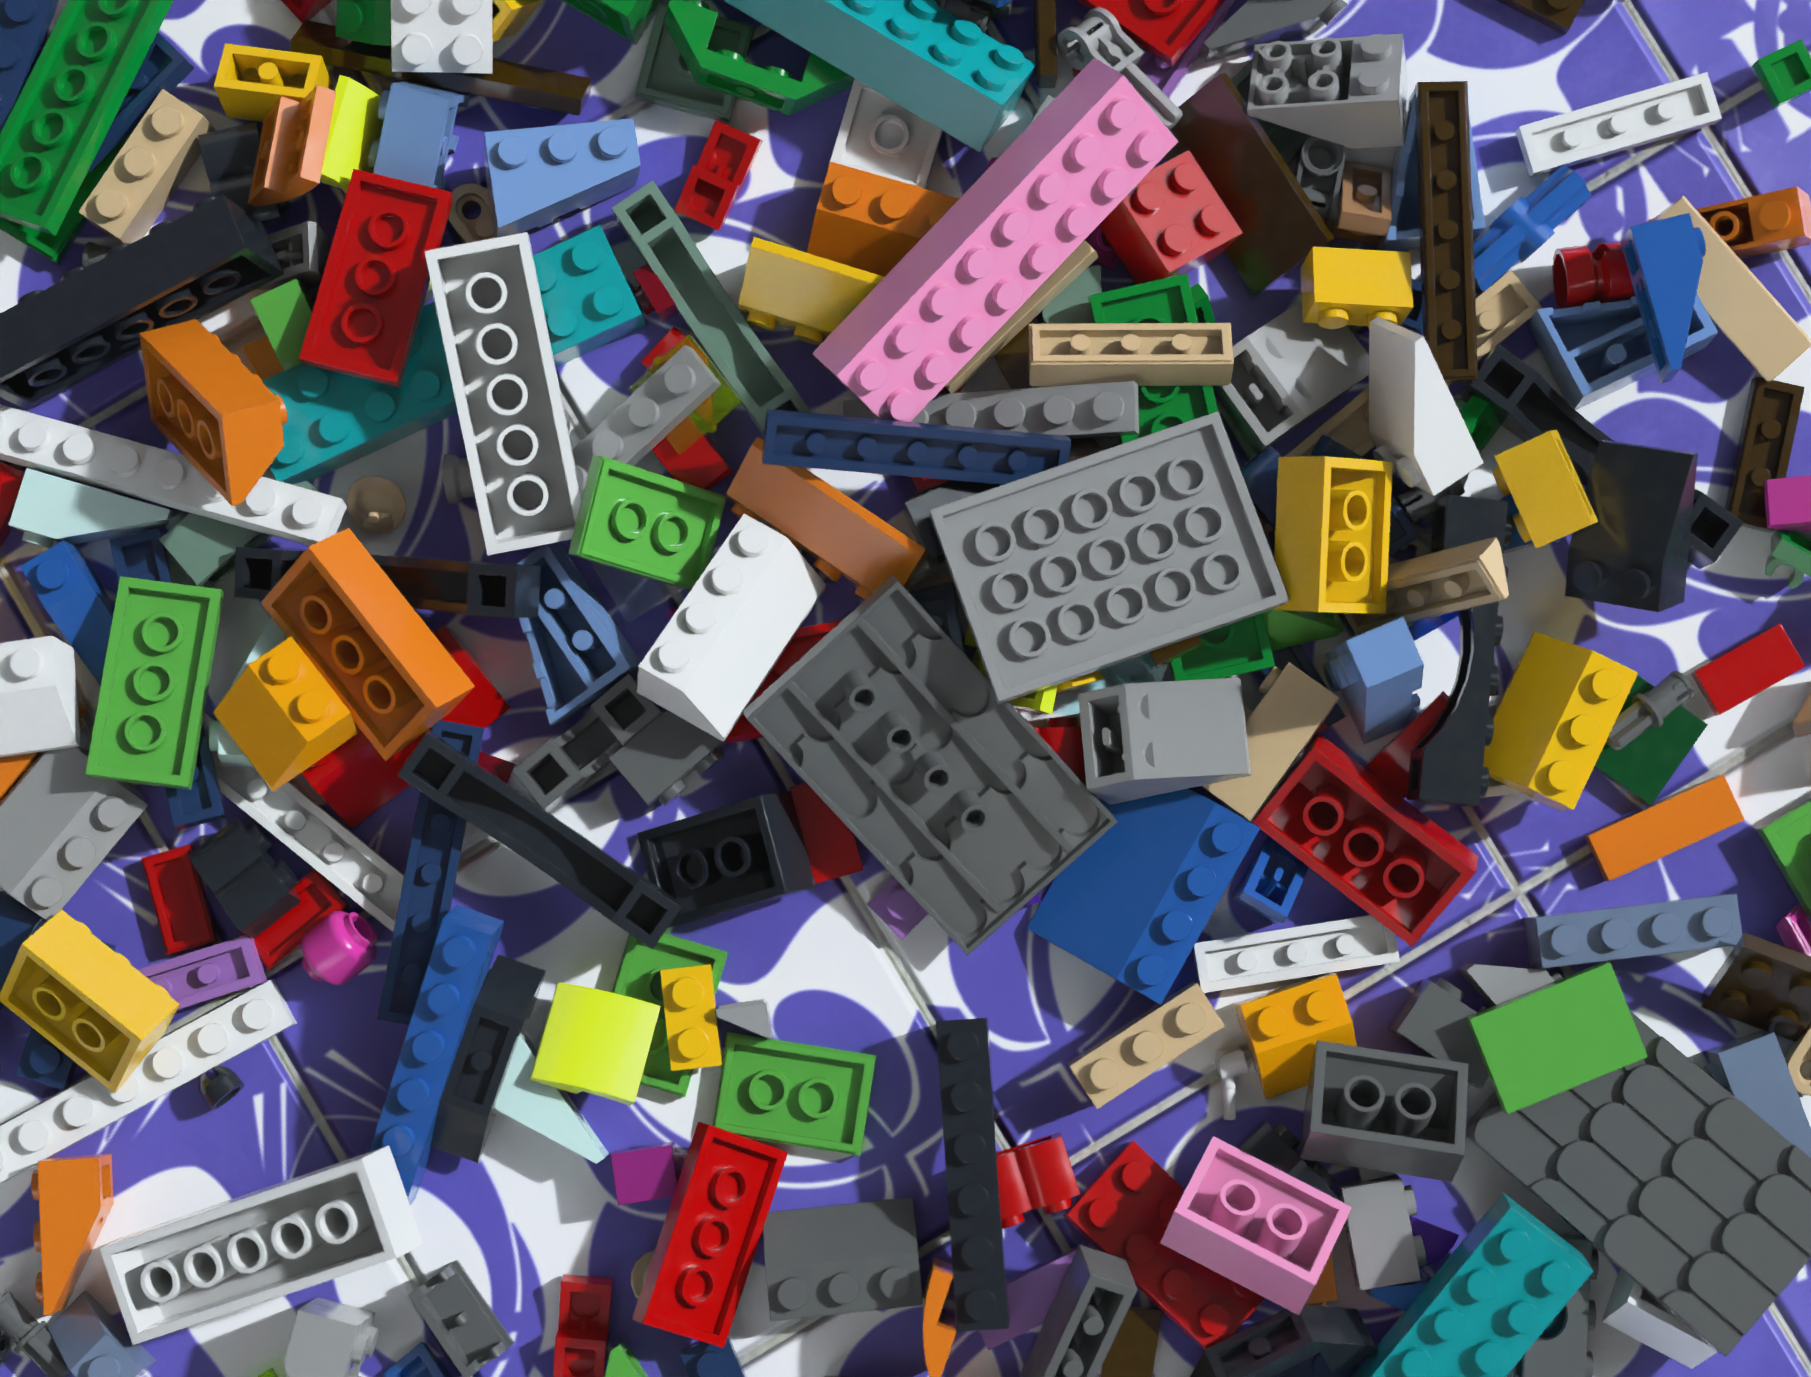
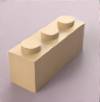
[79,89,217,244]
[1202,662,1339,822]
[1066,982,1225,1109]

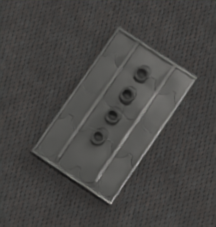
[743,575,1118,956]
[1466,1011,1811,1357]

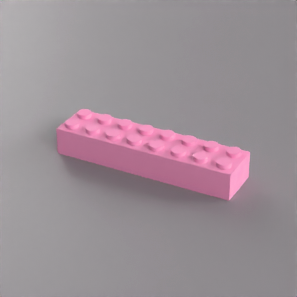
[812,58,1178,422]

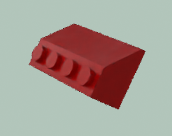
[301,625,512,829]
[1252,733,1479,947]

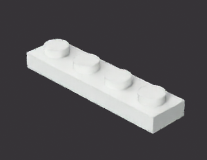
[1515,72,1722,178]
[1193,915,1400,993]

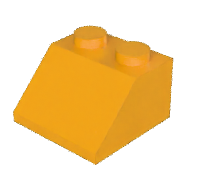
[213,636,357,792]
[1233,973,1357,1099]

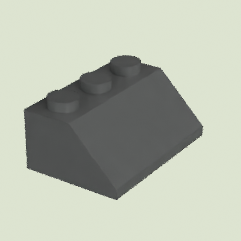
[1300,1040,1468,1182]
[763,1197,923,1321]

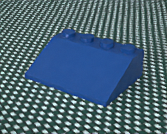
[1026,788,1260,1005]

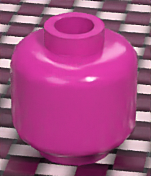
[301,911,377,986]

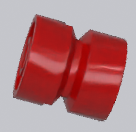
[1552,241,1636,309]

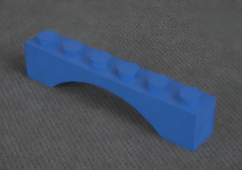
[369,905,505,1206]

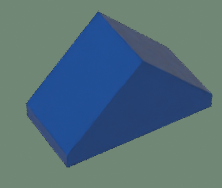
[1231,836,1309,924]

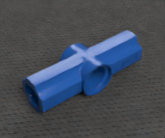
[1473,164,1591,295]

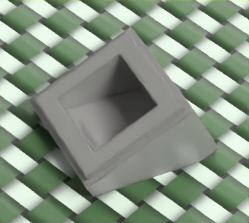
[716,999,773,1039]

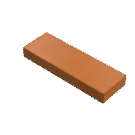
[1584,775,1745,881]

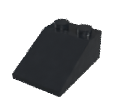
[1565,440,1698,613]
[637,791,816,928]

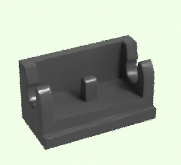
[408,1260,515,1377]

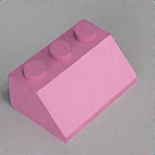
[1160,1136,1352,1315]

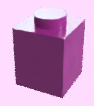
[611,1141,686,1205]

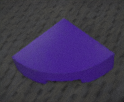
[1409,1216,1459,1267]

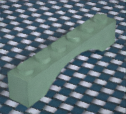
[612,180,812,437]

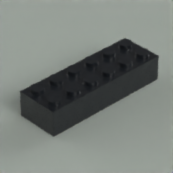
[0,195,284,410]

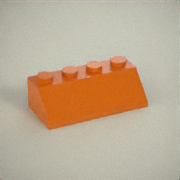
[807,161,959,277]
[139,319,287,506]
[726,436,926,601]
[261,528,475,761]

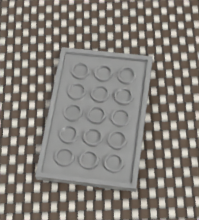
[929,411,1289,705]

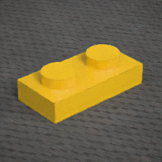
[660,964,722,1071]

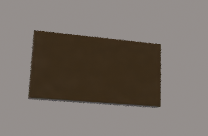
[1163,73,1335,295]

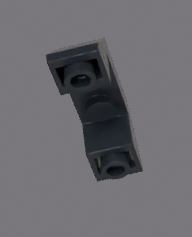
[431,954,546,1163]
[1190,1305,1379,1377]

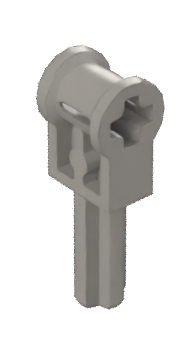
[1056,7,1183,130]

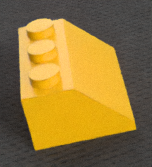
[738,237,884,345]
[1272,456,1393,614]
[1483,632,1638,811]
[0,910,180,1094]

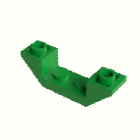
[664,0,854,116]

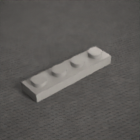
[572,345,722,497]

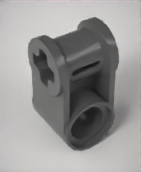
[1293,136,1346,233]

